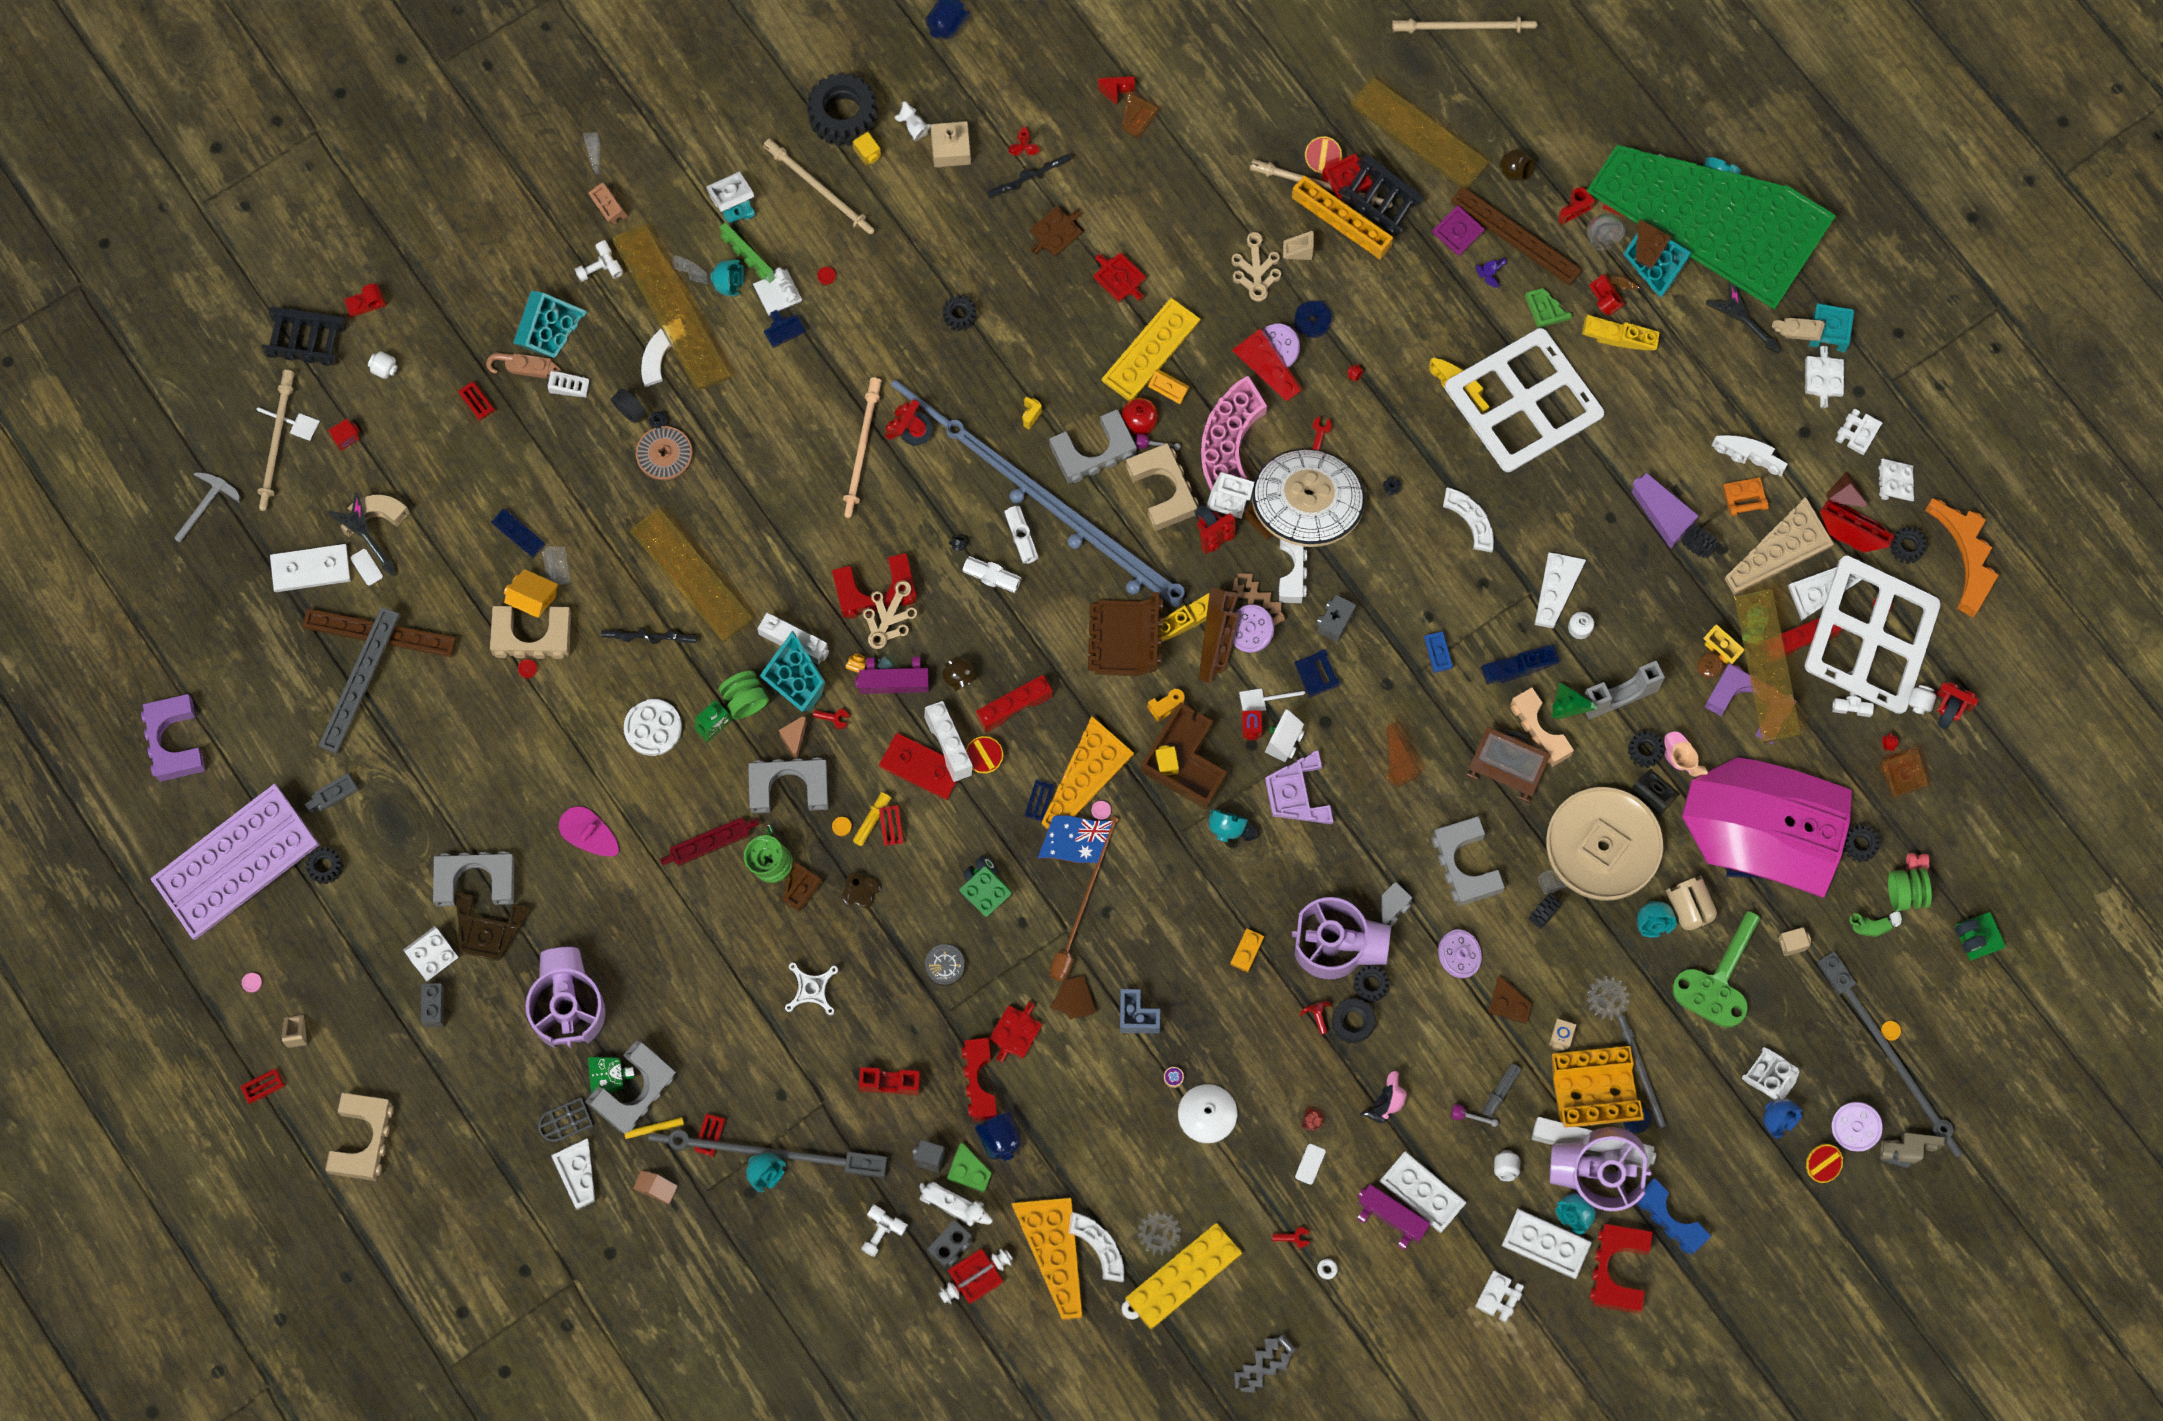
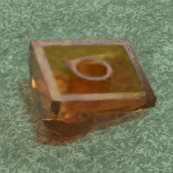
[1880,749,1929,798]

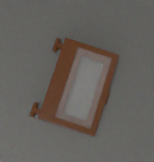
[1466,727,1551,803]

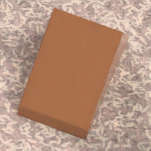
[779,717,807,759]
[633,1171,678,1204]

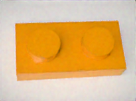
[1148,369,1190,404]
[1230,928,1264,972]

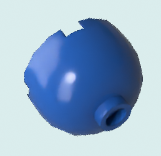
[1763,1099,1803,1139]

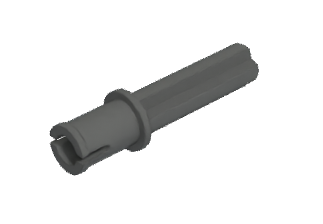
[1481,1064,1521,1118]

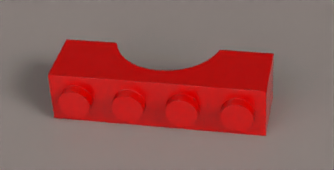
[1762,618,1843,664]
[976,675,1052,733]
[961,1038,997,1122]

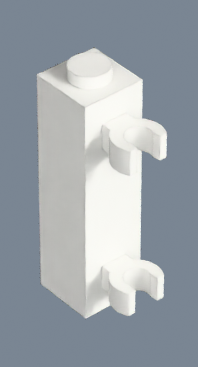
[758,613,829,665]

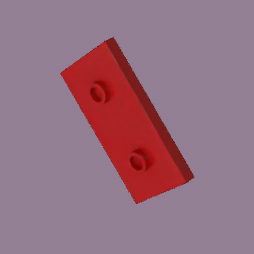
[878,733,957,800]

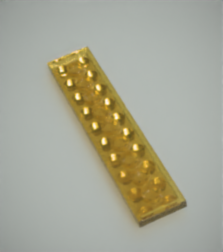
[612,225,730,391]

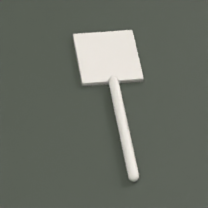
[257,408,320,441]
[1239,688,1305,711]

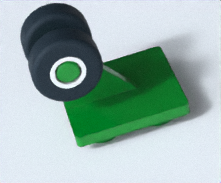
[959,855,1012,917]
[1954,912,2006,961]

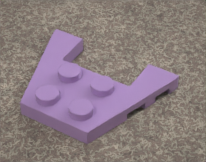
[1265,751,1333,824]

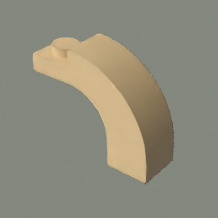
[341,495,410,537]

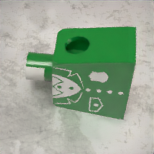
[694,700,734,743]
[588,1057,635,1094]

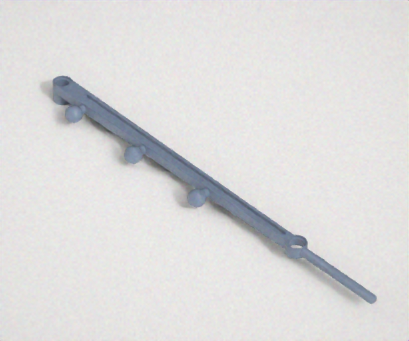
[891,380,1184,607]

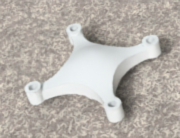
[785,963,838,1015]

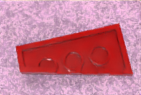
[1232,329,1303,401]

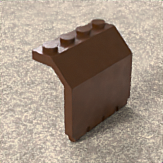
[1088,592,1163,676]

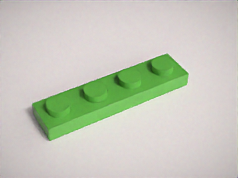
[720,223,775,283]

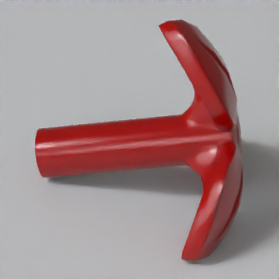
[1008,127,1040,155]
[1299,1001,1332,1034]

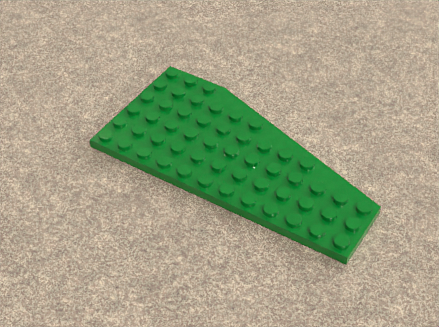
[1586,145,1836,310]

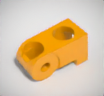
[1147,689,1184,722]

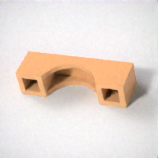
[1511,688,1574,767]

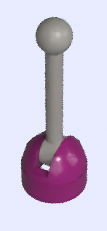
[1135,434,1181,450]
[1450,1103,1498,1127]

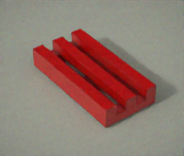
[458,381,495,422]
[879,805,903,846]
[240,1068,285,1105]
[694,1113,725,1158]

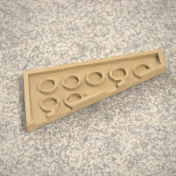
[1725,497,1834,595]

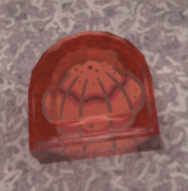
[1301,1108,1323,1131]

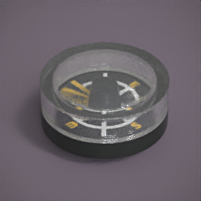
[925,944,965,986]

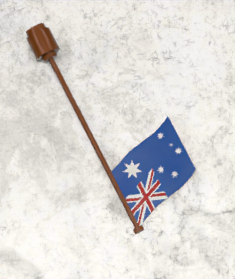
[1037,816,1119,982]

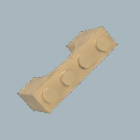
[1126,443,1199,531]
[490,606,571,659]
[326,1093,393,1181]

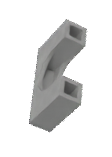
[1049,410,1136,484]
[1584,661,1665,720]
[748,758,828,813]
[1431,816,1505,906]
[433,852,514,907]
[585,1041,676,1134]

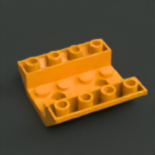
[1552,1046,1644,1128]

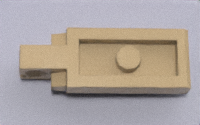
[1772,318,1825,341]

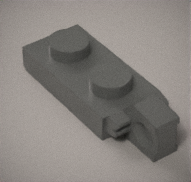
[305,773,359,813]

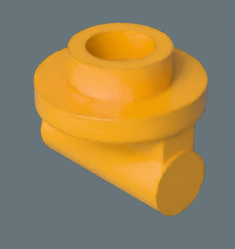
[846,653,867,673]

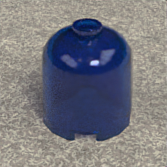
[926,0,971,40]
[974,1112,1022,1162]

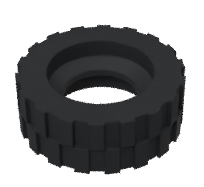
[1331,998,1376,1044]

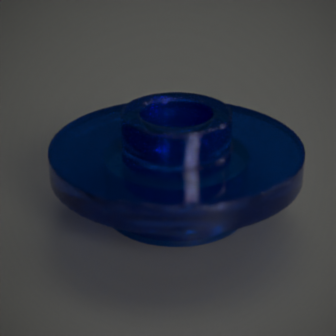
[1623,1107,1650,1134]

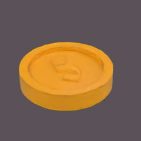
[832,817,852,836]
[1881,1021,1901,1041]

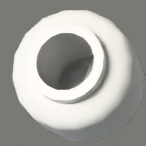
[368,351,398,379]
[1568,612,1594,639]
[1908,685,1937,715]
[1494,1150,1520,1181]

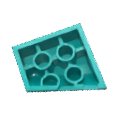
[1623,233,1691,299]
[513,291,587,358]
[760,631,825,712]

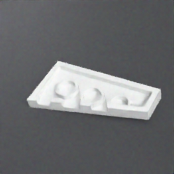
[1535,552,1586,629]
[1788,559,1862,621]

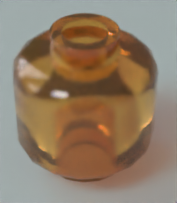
[1697,653,1723,679]

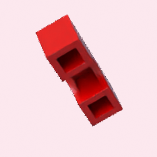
[859,1067,920,1095]

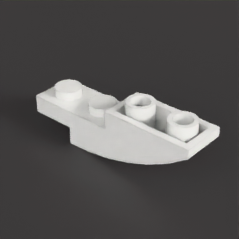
[1712,436,1788,476]

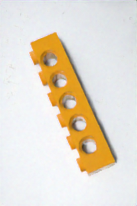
[1292,176,1393,260]

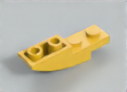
[1582,315,1660,350]
[1429,358,1489,415]
[1158,587,1219,642]

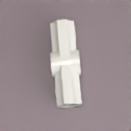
[1004,506,1038,564]
[963,556,1021,593]

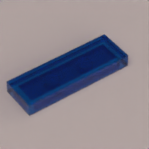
[491,508,546,558]

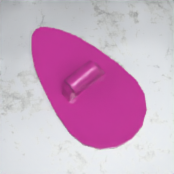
[559,807,619,857]

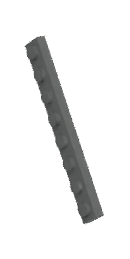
[319,607,400,754]

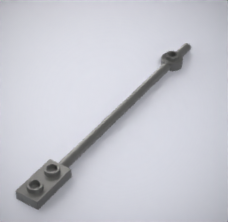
[1817,952,1963,1157]
[649,1130,887,1178]

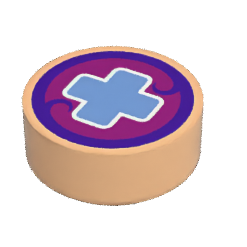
[1164,1067,1184,1088]

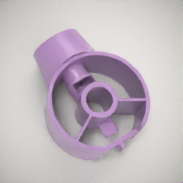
[1292,897,1391,979]
[526,947,605,1048]
[1550,1127,1651,1211]

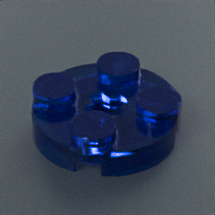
[1294,301,1332,338]

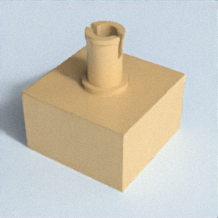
[931,122,971,167]

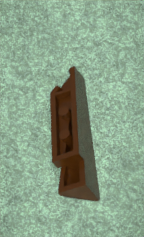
[1199,587,1239,683]

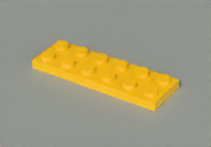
[1102,298,1200,401]
[1125,1223,1242,1330]

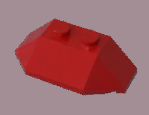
[1820,500,1895,553]

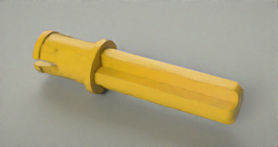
[853,792,891,846]

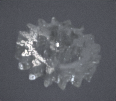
[1587,976,1630,1020]
[1138,1211,1181,1255]

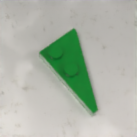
[1551,683,1597,720]

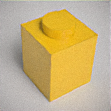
[853,132,881,166]
[1155,746,1179,776]

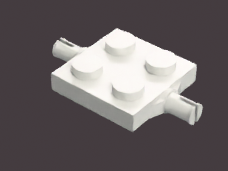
[1805,346,1844,408]

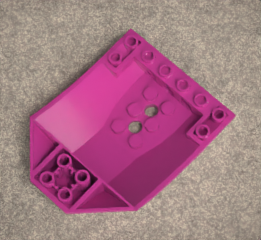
[1682,757,1852,898]

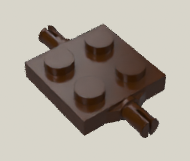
[1030,206,1082,257]

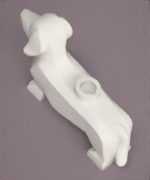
[920,1182,992,1227]

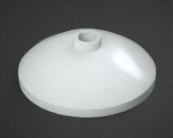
[1178,1084,1237,1143]

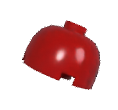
[1121,397,1158,435]

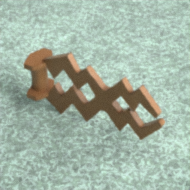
[1233,573,1285,626]

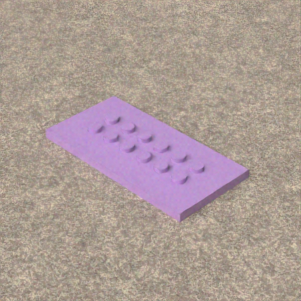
[151,784,319,940]

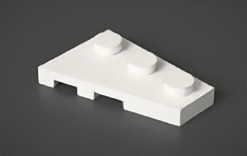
[552,1138,595,1210]

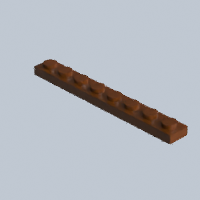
[1451,186,1581,286]
[302,609,456,658]

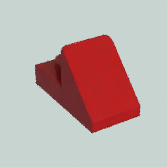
[1098,77,1135,105]

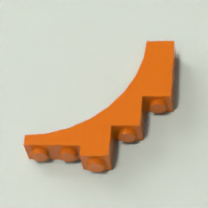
[1925,498,1998,618]

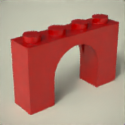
[832,553,917,619]
[1589,1224,1652,1314]

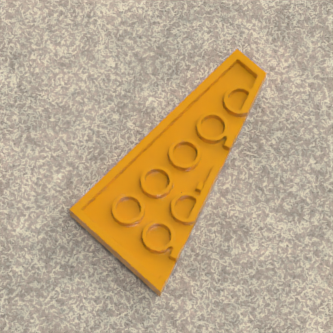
[1042,716,1134,830]
[1011,1198,1082,1320]

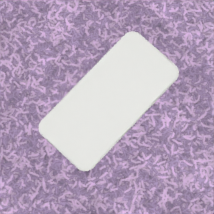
[350,549,383,585]
[1295,1144,1325,1185]

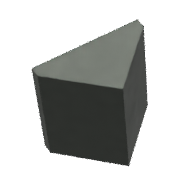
[1631,770,1680,816]

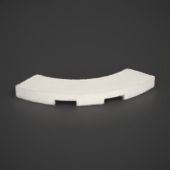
[641,318,686,387]
[1443,488,1493,553]
[1069,1213,1124,1282]

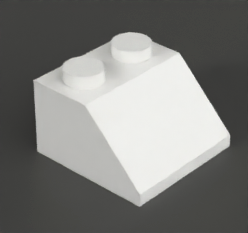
[1265,709,1304,762]

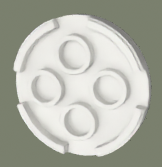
[624,699,682,756]

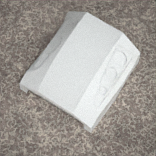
[1742,1047,1799,1101]

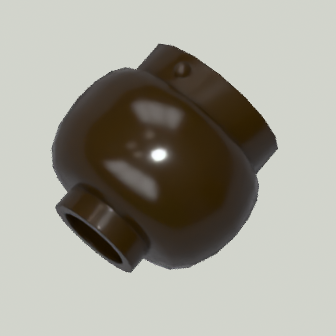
[1500,149,1534,181]
[942,656,977,692]

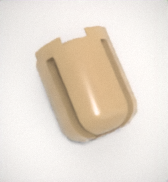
[1666,876,1717,930]

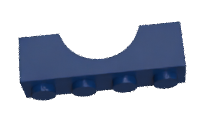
[1637,1178,1711,1256]

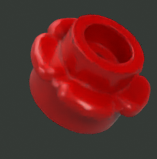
[1347,364,1364,382]
[1882,733,1898,751]

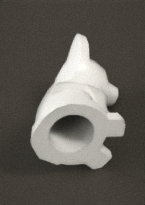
[895,101,931,142]

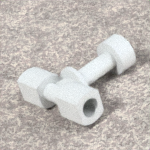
[575,240,623,282]
[1832,671,1874,717]
[861,1204,908,1257]

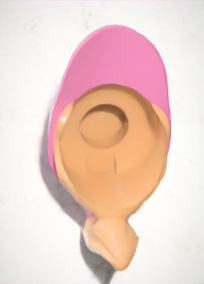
[1665,732,1708,777]

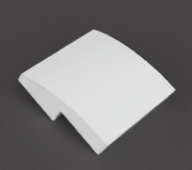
[1207,472,1254,518]

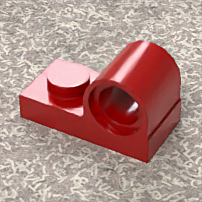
[1558,187,1595,226]
[344,283,386,318]

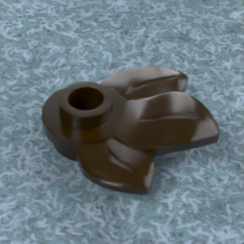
[842,872,881,909]

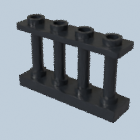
[1338,153,1424,236]
[261,307,347,366]

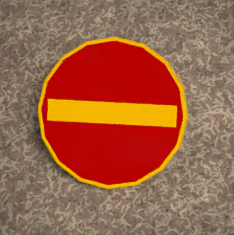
[1305,136,1342,173]
[965,736,1003,774]
[1806,1144,1843,1183]

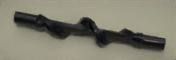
[987,154,1071,199]
[601,627,697,644]

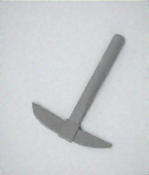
[175,473,240,542]

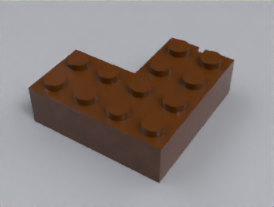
[1140,703,1227,810]

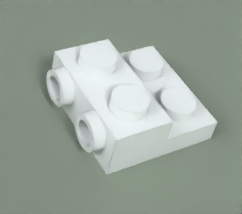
[707,172,754,212]

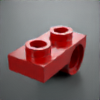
[1589,274,1625,315]

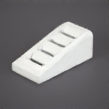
[548,371,589,397]

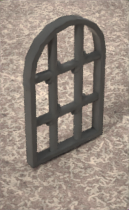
[538,1098,593,1142]

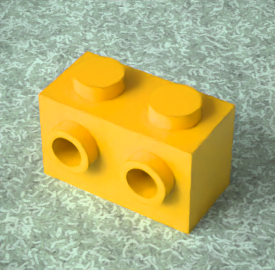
[1703,624,1745,664]

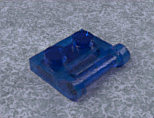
[1294,650,1341,698]

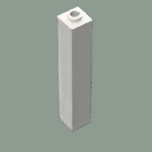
[1531,1117,1656,1169]

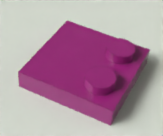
[1432,205,1484,257]

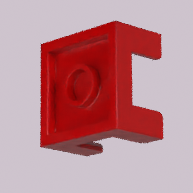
[1321,154,1373,204]

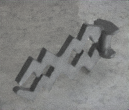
[1234,1334,1297,1392]

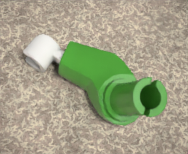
[1849,912,1902,937]

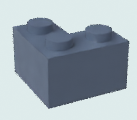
[1120,989,1160,1034]

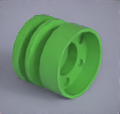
[718,670,769,720]
[744,835,793,883]
[1888,867,1932,911]

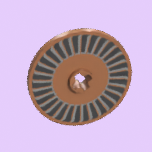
[636,426,692,480]

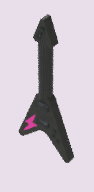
[1706,282,1781,354]
[327,492,396,576]

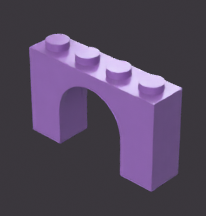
[1705,664,1797,744]
[141,694,205,782]

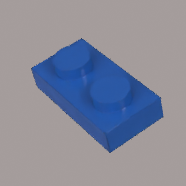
[1424,632,1453,673]

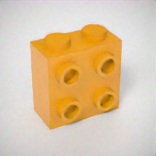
[504,569,558,618]

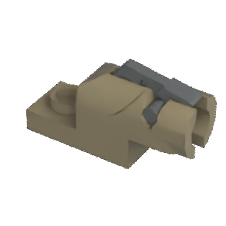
[1880,1133,1944,1168]

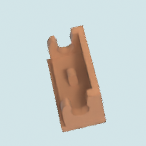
[588,182,628,224]

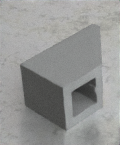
[1381,882,1412,927]

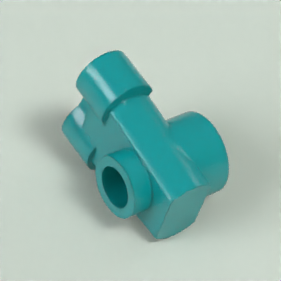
[723,199,755,223]

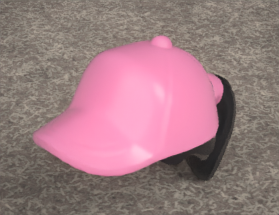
[1360,1071,1406,1123]

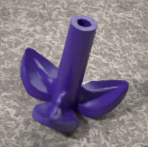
[1475,258,1507,288]

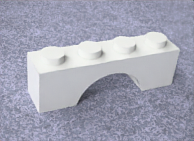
[1279,539,1307,603]
[924,701,972,782]

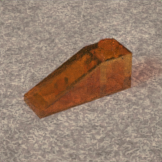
[1386,724,1419,788]

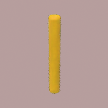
[625,1117,684,1139]

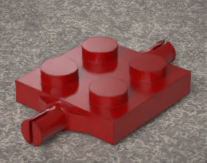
[1093,252,1146,303]
[989,1002,1042,1063]

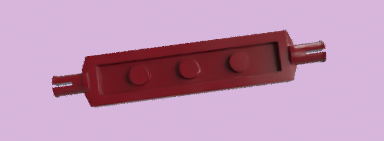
[660,817,759,867]

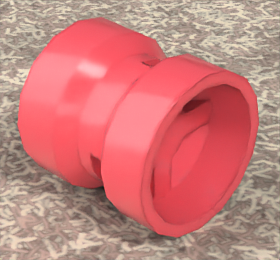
[1906,853,1929,872]

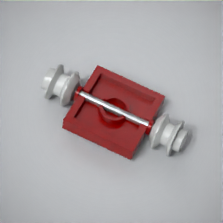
[939,1248,1012,1305]

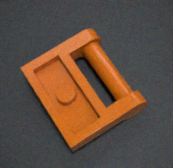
[1723,478,1768,516]

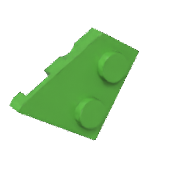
[1525,288,1572,328]
[947,1143,991,1193]

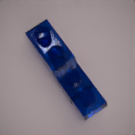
[1480,645,1560,685]

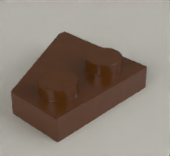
[1635,220,1671,270]

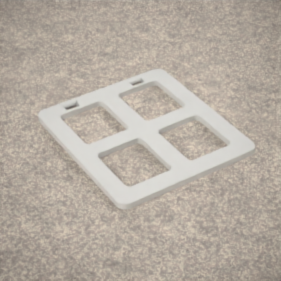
[1445,329,1604,472]
[1805,556,1940,714]

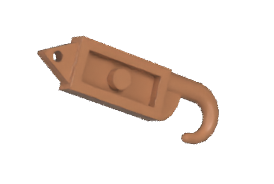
[486,353,561,379]

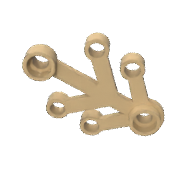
[1232,232,1281,302]
[862,580,917,649]

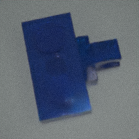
[763,309,805,349]

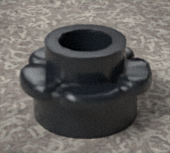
[649,412,667,429]
[1383,477,1401,495]
[949,535,967,551]
[1241,825,1259,841]

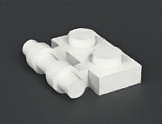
[1836,409,1882,455]
[1475,1271,1524,1322]

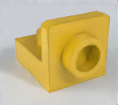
[1022,397,1042,430]

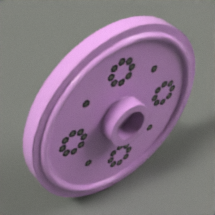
[1264,324,1300,367]
[1232,605,1274,653]
[1438,930,1482,978]
[1832,1102,1882,1151]

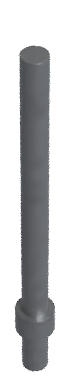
[1617,1015,1666,1129]

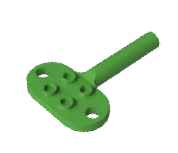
[1672,911,1760,1028]

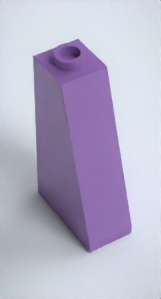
[1632,473,1698,549]

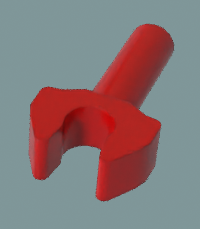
[1312,417,1331,450]
[813,709,850,730]
[1272,1227,1309,1248]

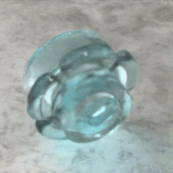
[877,656,895,669]

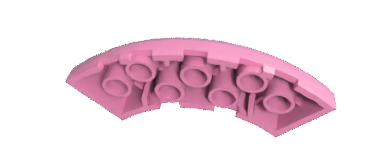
[1201,376,1267,491]

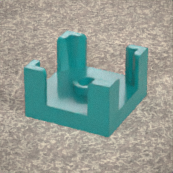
[1809,304,1854,352]

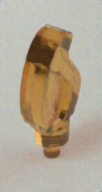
[1610,276,1639,290]

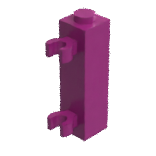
[855,657,929,694]
[1357,1185,1430,1250]

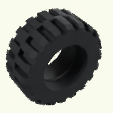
[807,73,878,146]

